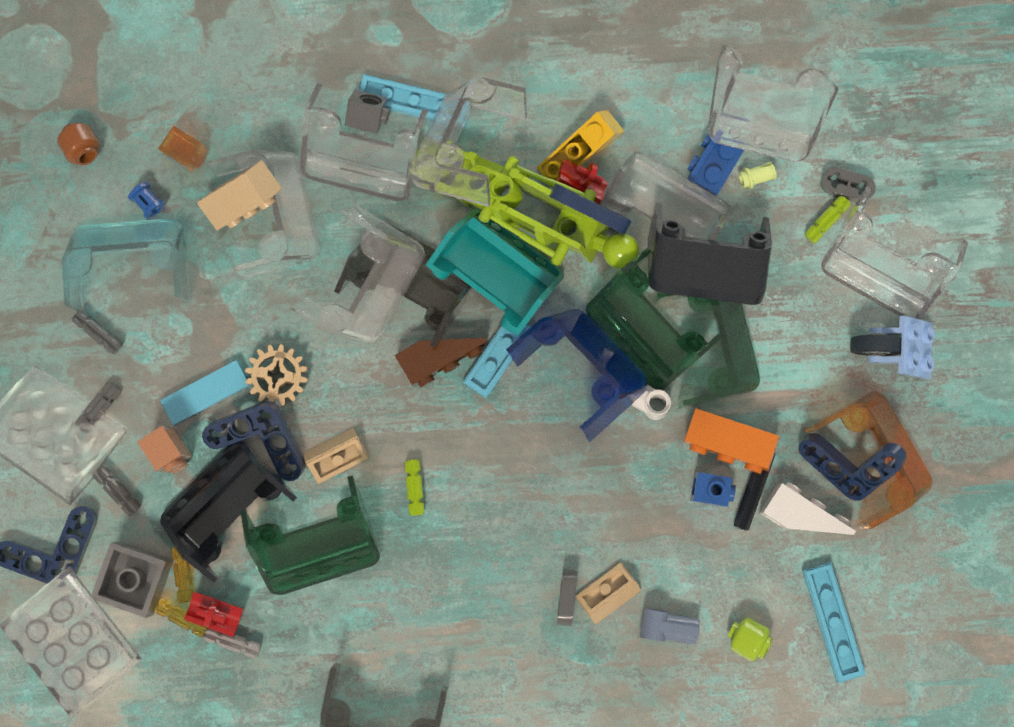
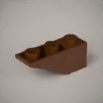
[395,338,487,388]

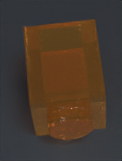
[158,125,207,173]

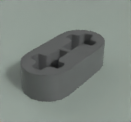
[820,167,876,203]
[557,570,578,627]

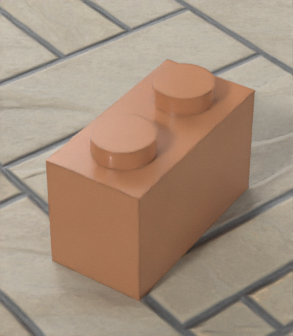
[137,425,193,474]

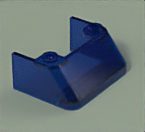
[506,309,647,443]

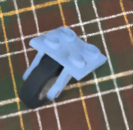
[850,316,935,379]

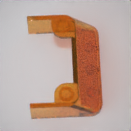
[804,392,932,529]

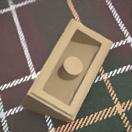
[303,428,369,484]
[575,562,641,624]

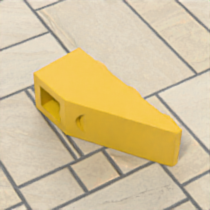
[537,110,625,180]

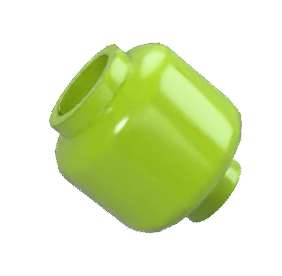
[727,618,773,661]

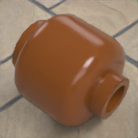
[57,123,100,165]

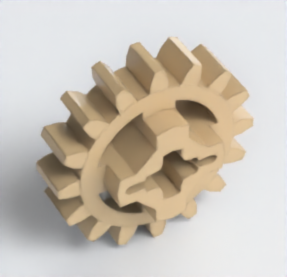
[245,344,308,407]

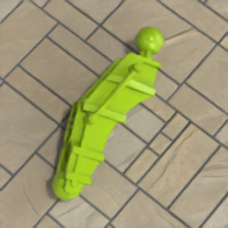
[417,141,639,269]

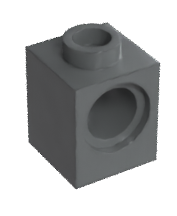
[344,89,390,134]

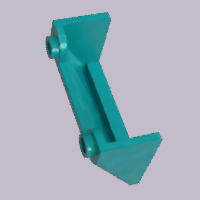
[425,209,564,336]

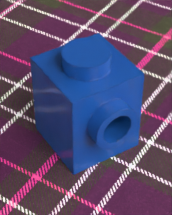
[690,472,736,507]

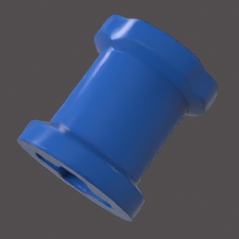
[128,182,166,220]

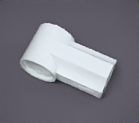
[613,373,671,420]

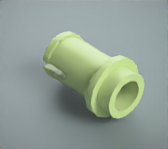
[738,162,777,189]

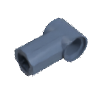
[639,608,700,645]

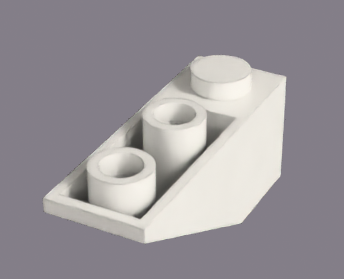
[759,482,856,535]

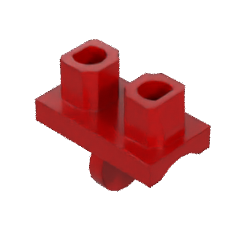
[556,159,608,205]
[184,591,245,637]

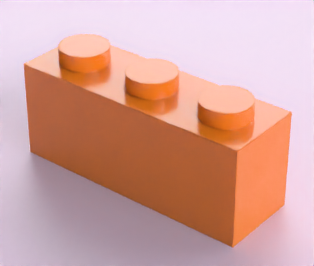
[684,408,779,474]

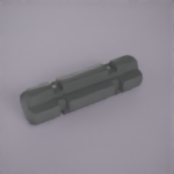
[72,310,123,354]
[75,382,121,433]
[93,467,141,516]

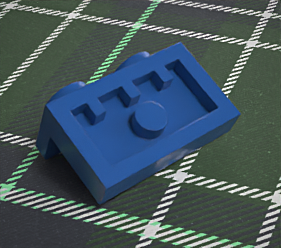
[687,127,746,197]

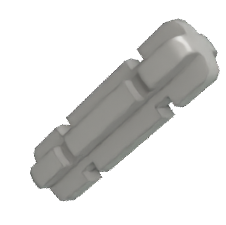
[204,628,261,658]

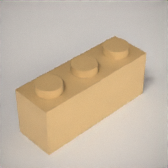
[196,160,282,230]

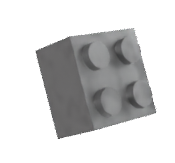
[90,542,173,618]

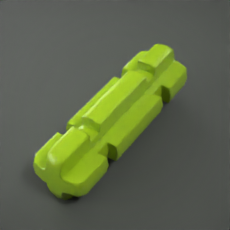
[804,195,851,244]
[404,459,425,516]

